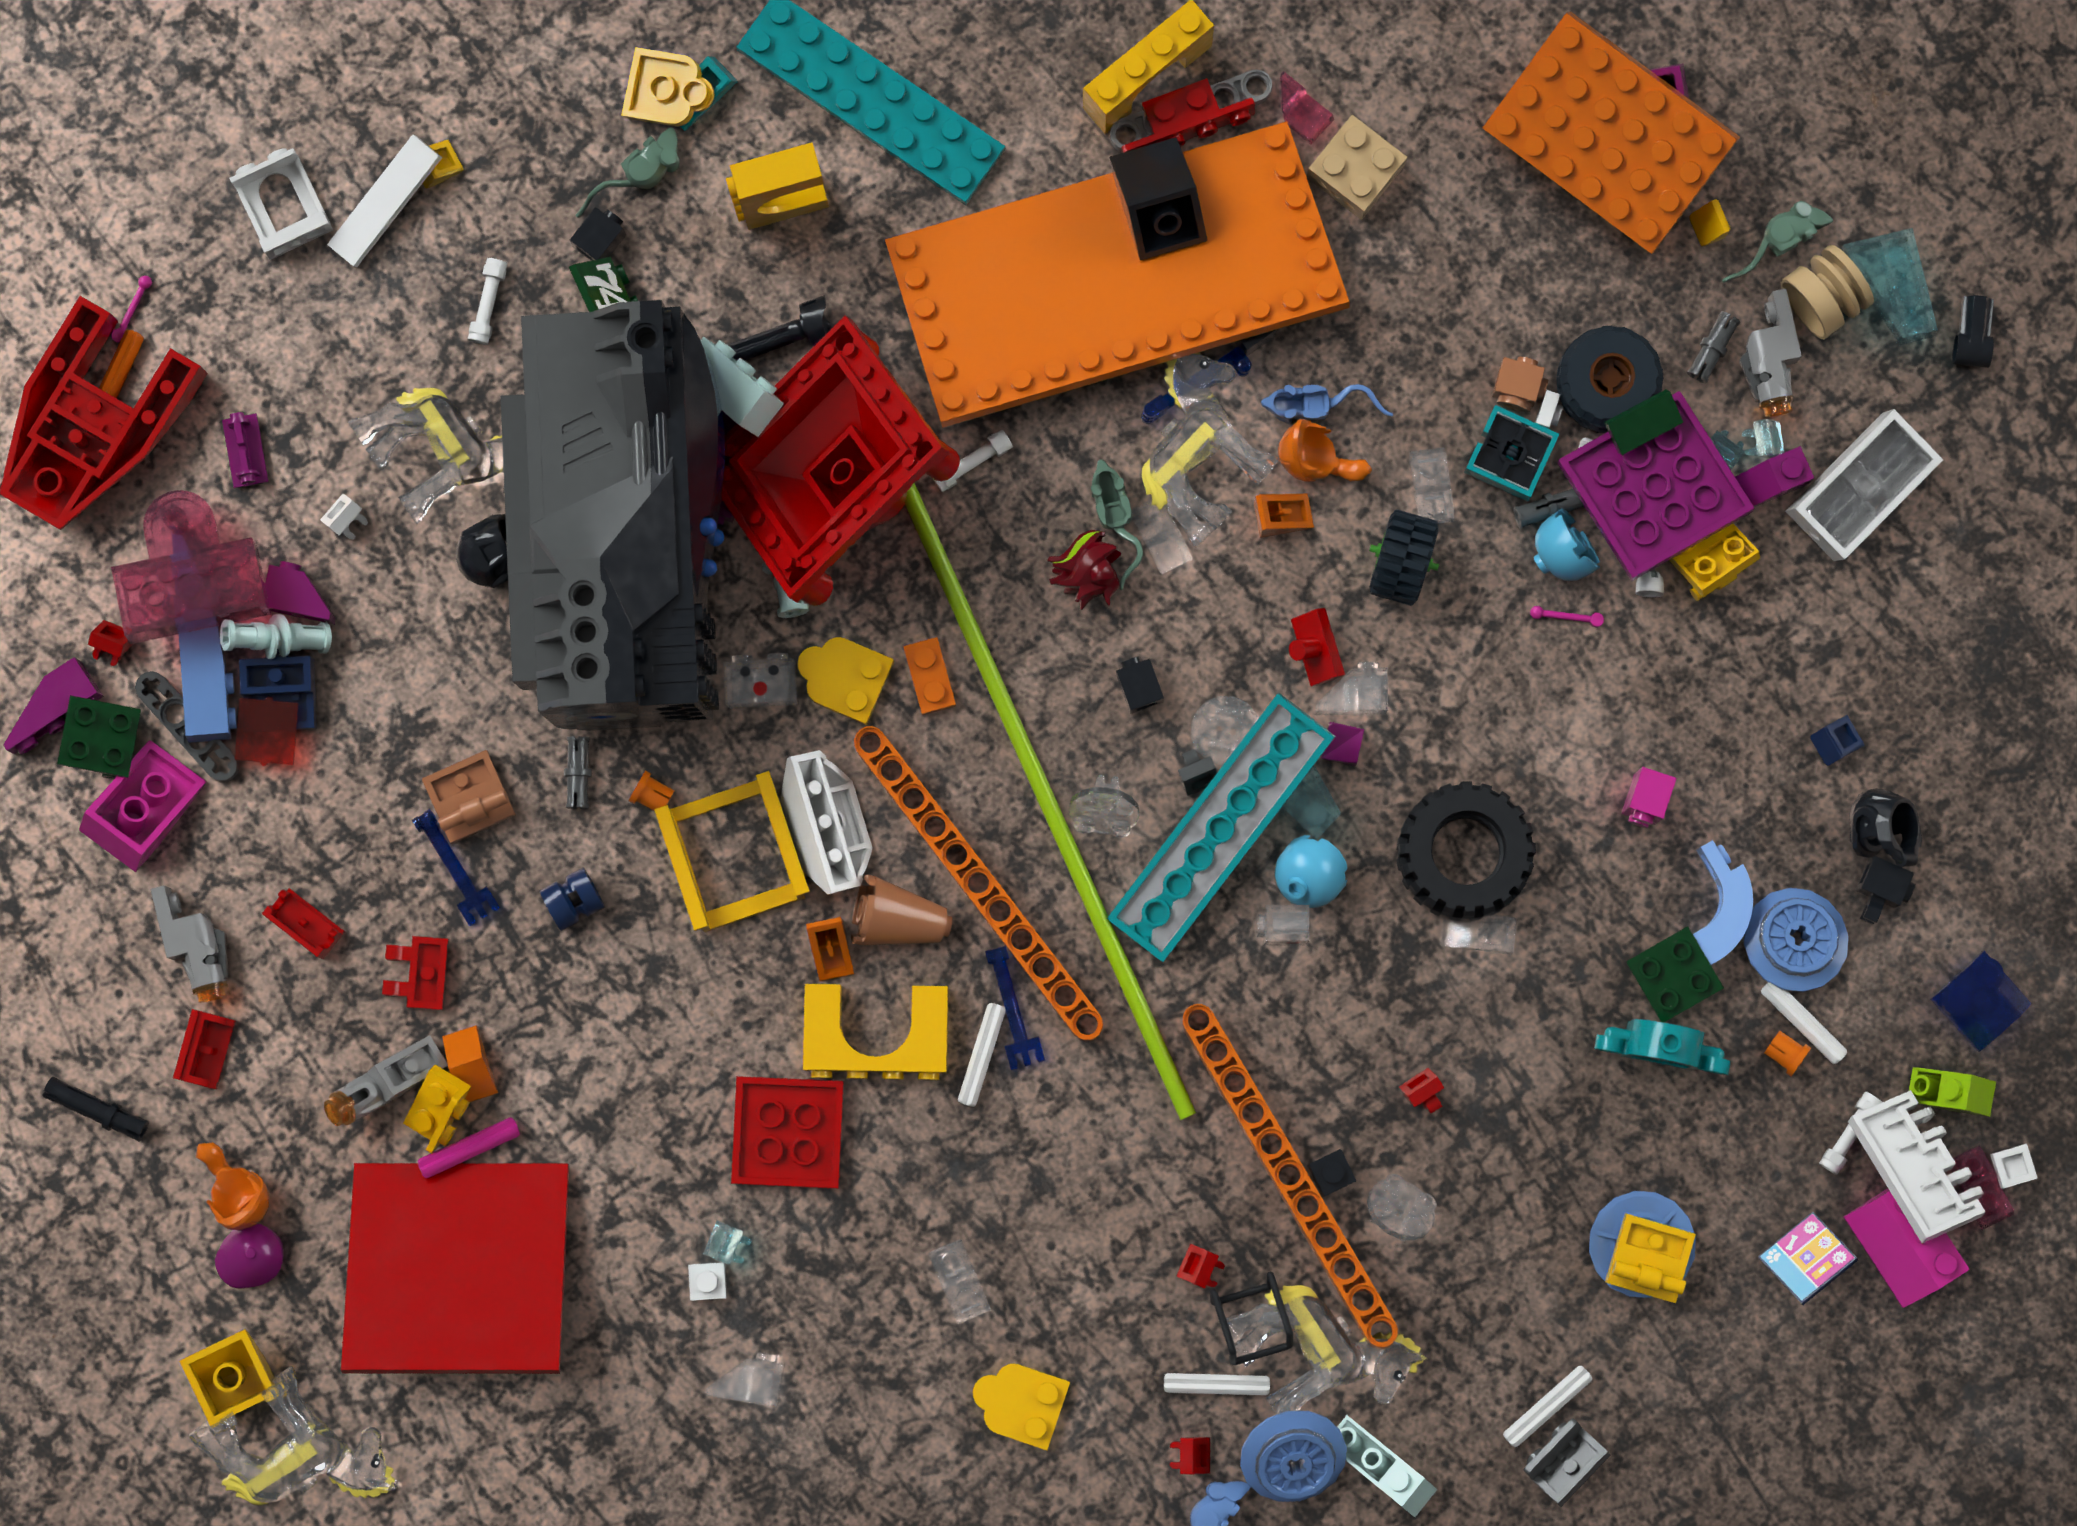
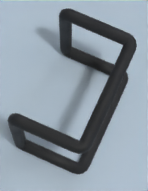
[1210,1271,1294,1365]

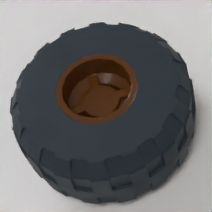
[1556,325,1664,433]

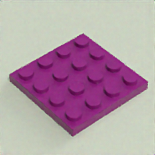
[1558,391,1755,581]

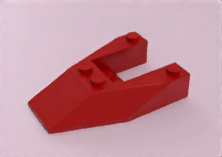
[0,296,208,530]

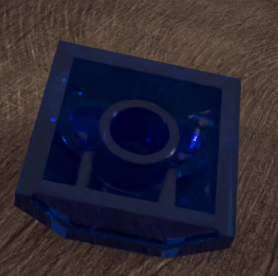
[1930,951,2032,1052]

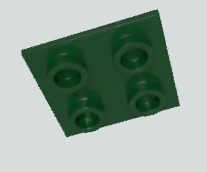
[57,695,141,779]
[1626,926,1724,1023]

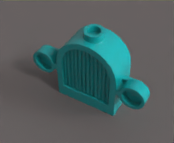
[1594,1019,1731,1075]

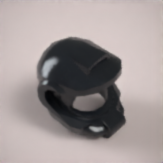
[456,514,508,588]
[1849,788,1922,867]

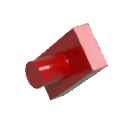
[1289,608,1345,686]

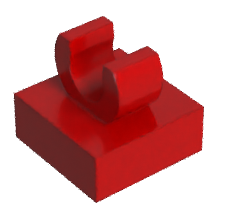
[88,620,136,666]
[1399,1068,1444,1114]
[1176,1243,1225,1289]
[1170,1437,1210,1475]

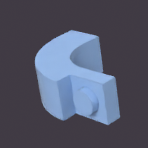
[1693,840,1753,965]

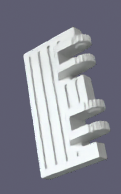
[1848,1090,1985,1243]

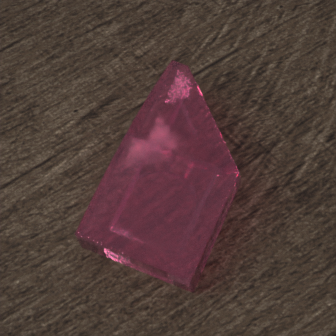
[1280,71,1334,145]

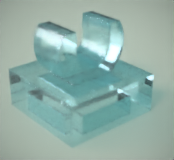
[1742,419,1785,458]
[1711,430,1745,470]
[703,1220,751,1265]

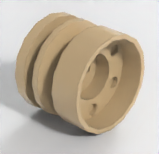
[1780,244,1874,340]

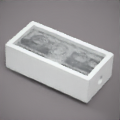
[1785,409,1943,561]

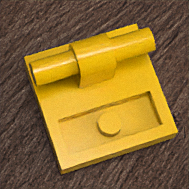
[1669,524,1760,601]
[1605,1213,1696,1303]

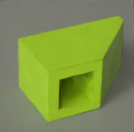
[1909,1067,1996,1117]

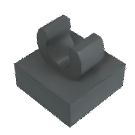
[1178,748,1217,796]

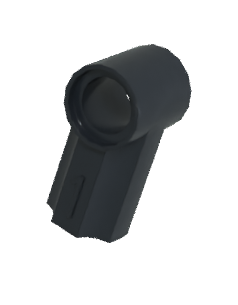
[1952,295,1994,368]

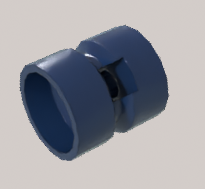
[539,867,605,931]

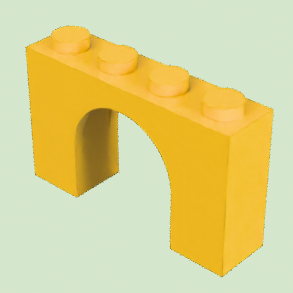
[1083,0,1214,134]
[726,142,829,230]
[803,984,949,1080]

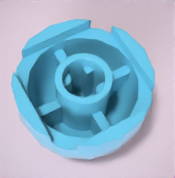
[1534,509,1600,581]
[1275,835,1348,908]

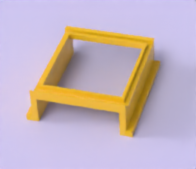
[654,771,810,932]

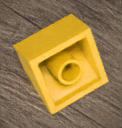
[179,1329,280,1426]

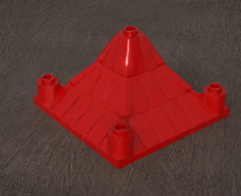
[722,315,960,606]

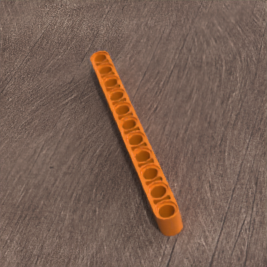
[854,726,1103,1042]
[1182,1004,1398,1350]

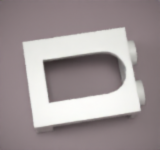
[229,148,333,260]

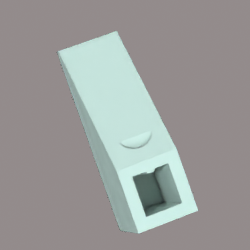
[701,337,784,437]
[1337,1415,1438,1517]

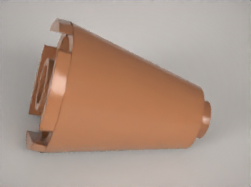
[851,875,952,945]

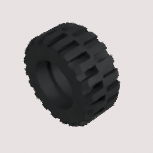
[1396,781,1536,921]

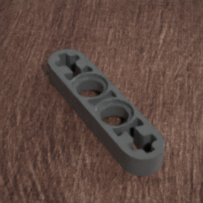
[135,671,240,782]

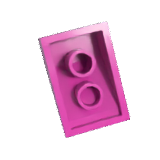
[79,740,206,872]

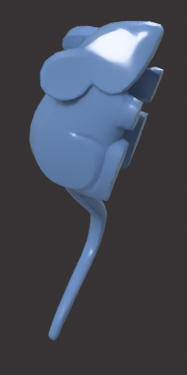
[1261,384,1393,424]
[1190,1481,1251,1526]

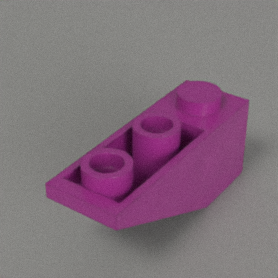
[3,657,104,755]

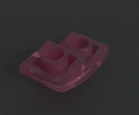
[1951,1145,2014,1230]

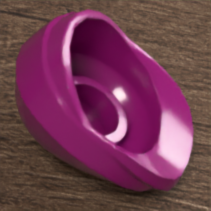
[215,1223,284,1289]

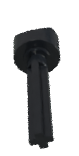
[727,295,834,361]

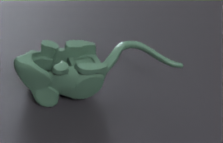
[576,127,680,217]
[1722,201,1833,283]
[1091,459,1143,590]

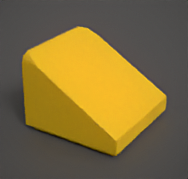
[423,139,464,189]
[1689,199,1730,246]

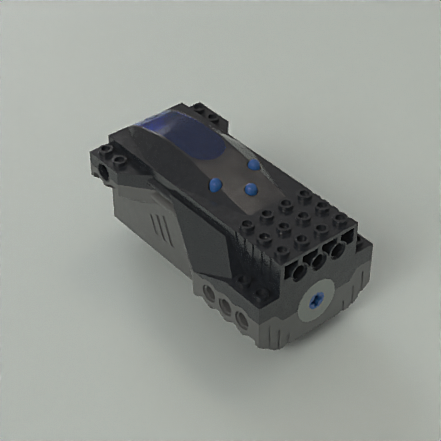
[501,300,725,731]

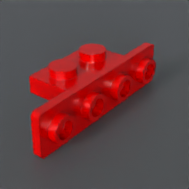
[1121,78,1255,153]

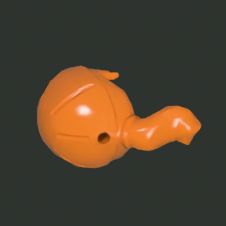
[1278,419,1372,482]
[195,1142,269,1230]

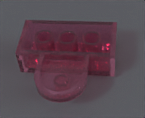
[111,490,271,644]

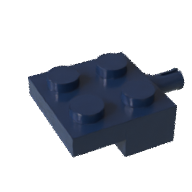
[239,649,317,733]

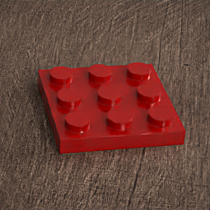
[731,1076,844,1189]

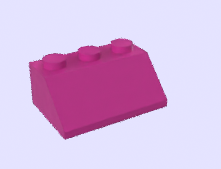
[1843,1188,1970,1308]

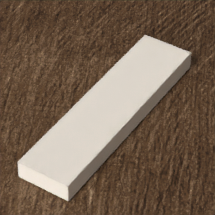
[327,135,442,267]

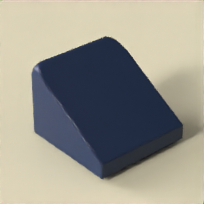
[1810,715,1865,766]

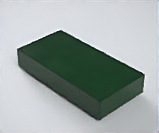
[1604,389,1683,455]

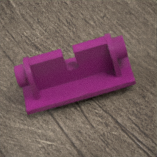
[222,412,269,488]

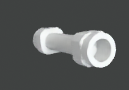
[468,258,507,345]
[933,430,1013,492]
[1819,1092,1882,1175]

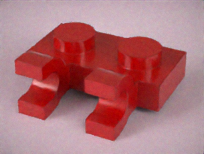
[382,936,449,1010]

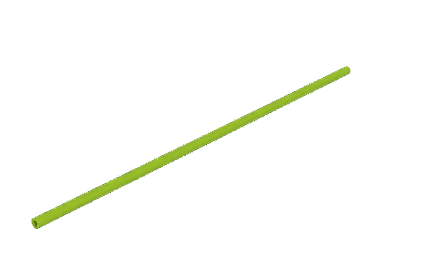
[905,483,1196,1120]

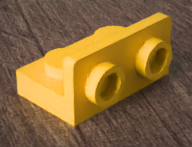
[403,1064,471,1154]

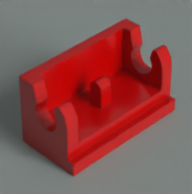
[262,888,345,959]
[173,1009,236,1089]

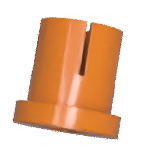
[628,770,675,812]
[1764,1031,1812,1077]

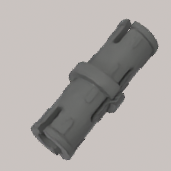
[1687,311,1740,384]
[1513,489,1585,529]
[564,736,592,809]

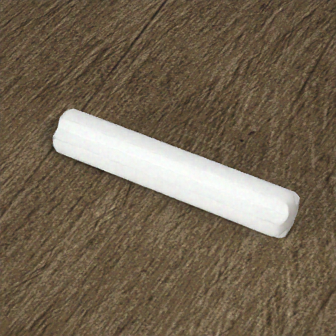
[1761,982,1847,1064]
[958,1003,1006,1107]
[1503,1366,1593,1447]
[1164,1373,1270,1396]

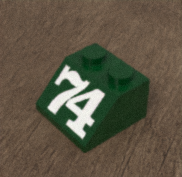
[569,257,638,312]

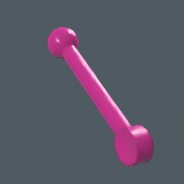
[111,275,152,343]
[1530,606,1604,627]

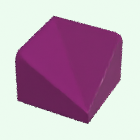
[1321,722,1365,766]

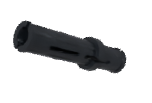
[42,1077,149,1142]

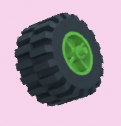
[1369,509,1439,606]

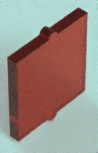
[235,697,299,766]

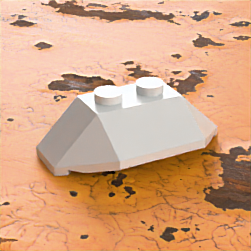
[780,750,873,895]

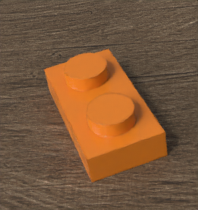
[903,637,956,715]

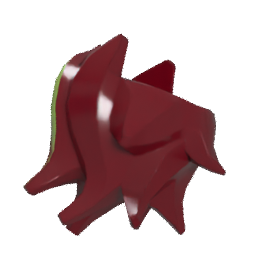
[1047,530,1121,610]

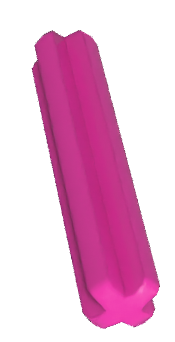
[417,1117,520,1178]

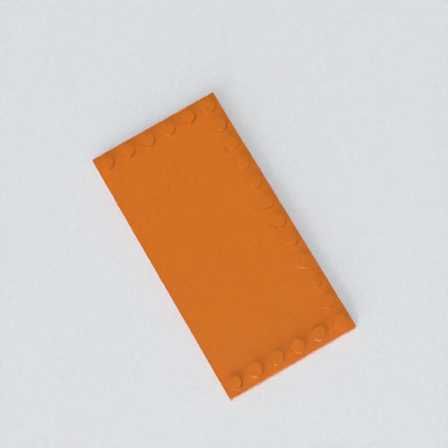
[885,121,1350,428]

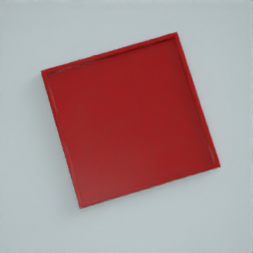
[341,1163,569,1374]

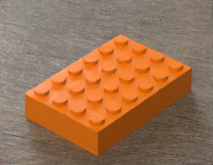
[1482,12,1740,254]

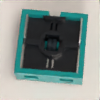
[1464,405,1559,502]

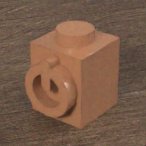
[1492,356,1548,412]

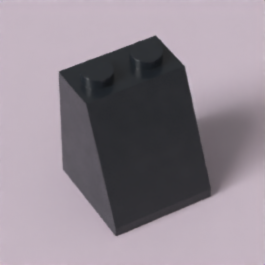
[1109,137,1208,261]

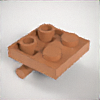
[422,750,516,844]

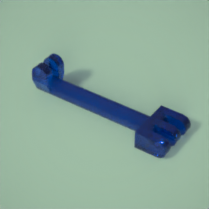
[1141,346,1252,424]
[412,809,501,927]
[985,945,1045,1070]

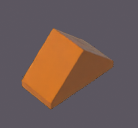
[1254,493,1314,538]
[806,917,854,981]
[442,1025,498,1102]

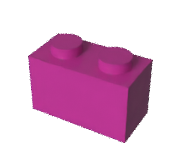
[1621,767,1677,828]

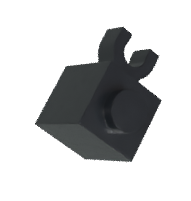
[1855,856,1916,925]

